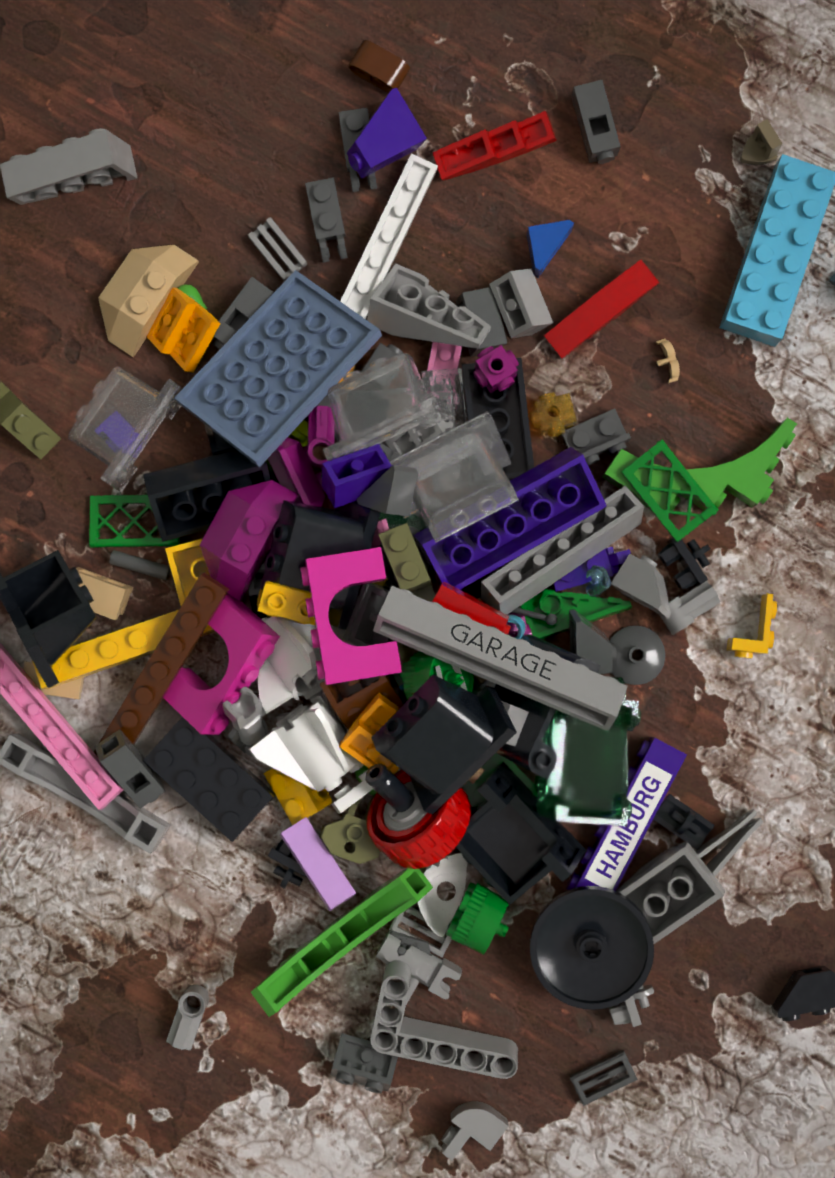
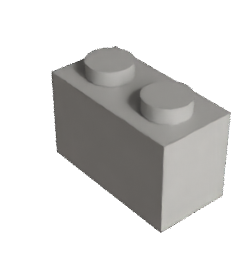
[489,269,553,338]

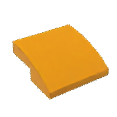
[146,287,221,373]
[339,693,400,774]

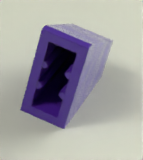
[346,87,427,179]

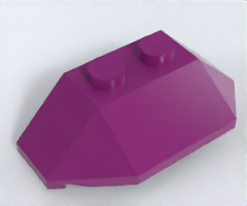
[267,437,325,507]
[200,480,299,601]

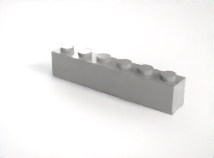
[481,486,644,615]

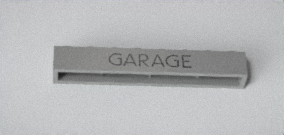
[373,586,628,731]

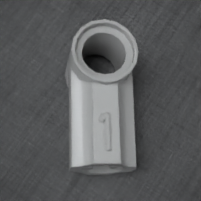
[660,581,720,635]
[166,985,209,1050]

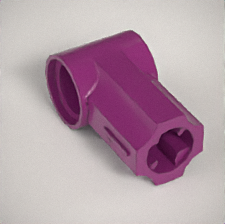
[307,406,335,469]

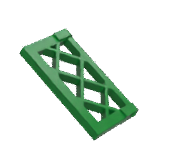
[621,439,719,543]
[89,495,180,548]

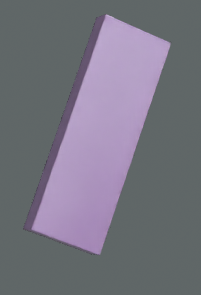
[280,817,356,911]

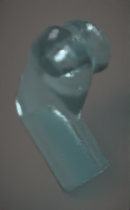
[586,565,611,597]

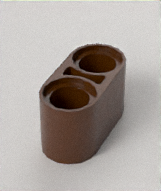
[348,40,410,93]

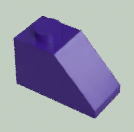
[322,444,392,508]

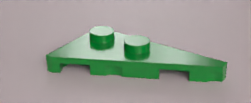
[520,589,632,639]

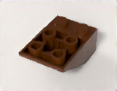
[320,674,407,730]

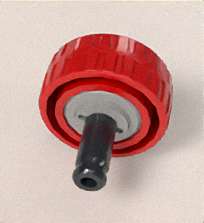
[365,763,471,869]

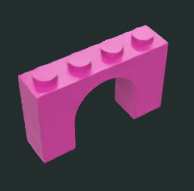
[300,547,402,685]
[163,594,280,735]

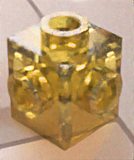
[530,392,577,438]

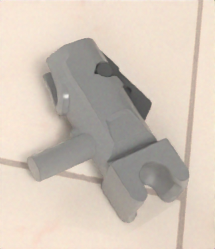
[222,687,268,756]
[376,930,462,1005]

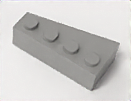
[0,128,138,205]

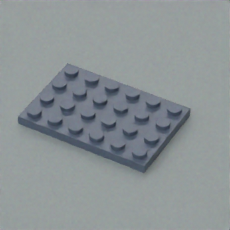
[174,270,382,467]

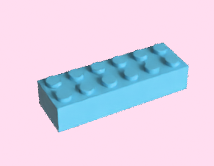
[719,154,835,347]

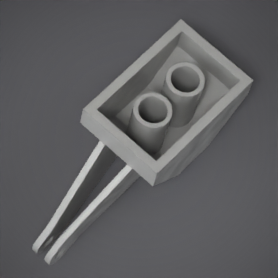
[617,809,763,944]

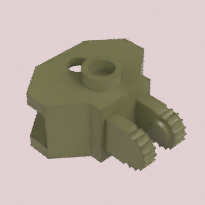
[319,798,381,864]

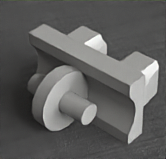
[609,985,654,1027]

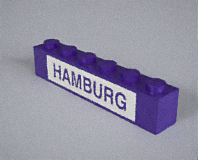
[566,737,687,891]

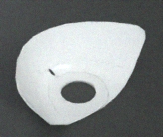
[418,853,468,937]

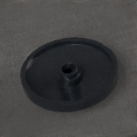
[530,886,654,1010]

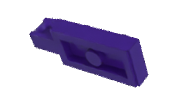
[553,547,631,592]

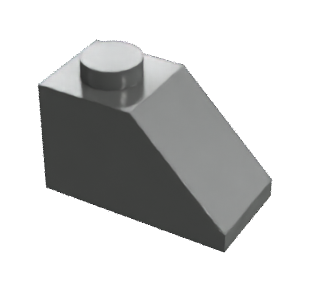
[569,609,617,674]

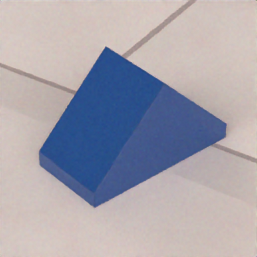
[527,220,574,278]

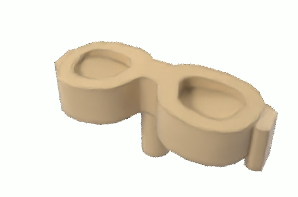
[655,339,680,384]

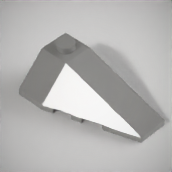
[367,263,491,349]

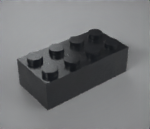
[461,358,534,487]
[143,449,271,542]
[143,717,276,842]

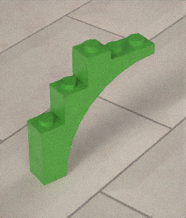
[602,417,797,511]
[251,868,433,1017]

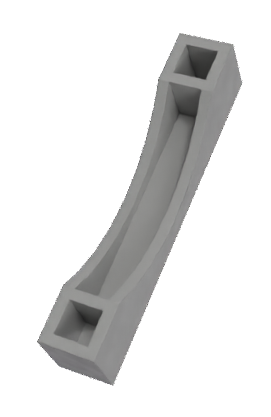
[0,733,171,854]

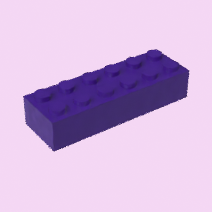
[413,447,607,589]

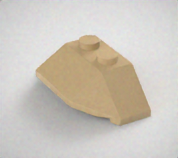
[98,245,199,357]

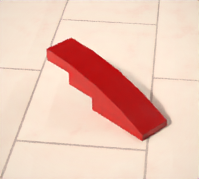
[432,111,557,181]
[544,260,660,359]

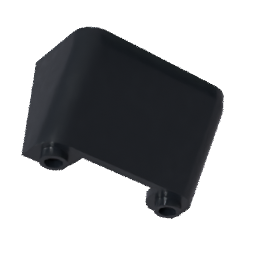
[494,634,601,779]

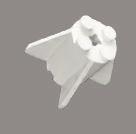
[257,616,356,714]
[248,691,364,792]

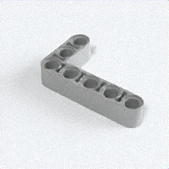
[370,961,518,1079]

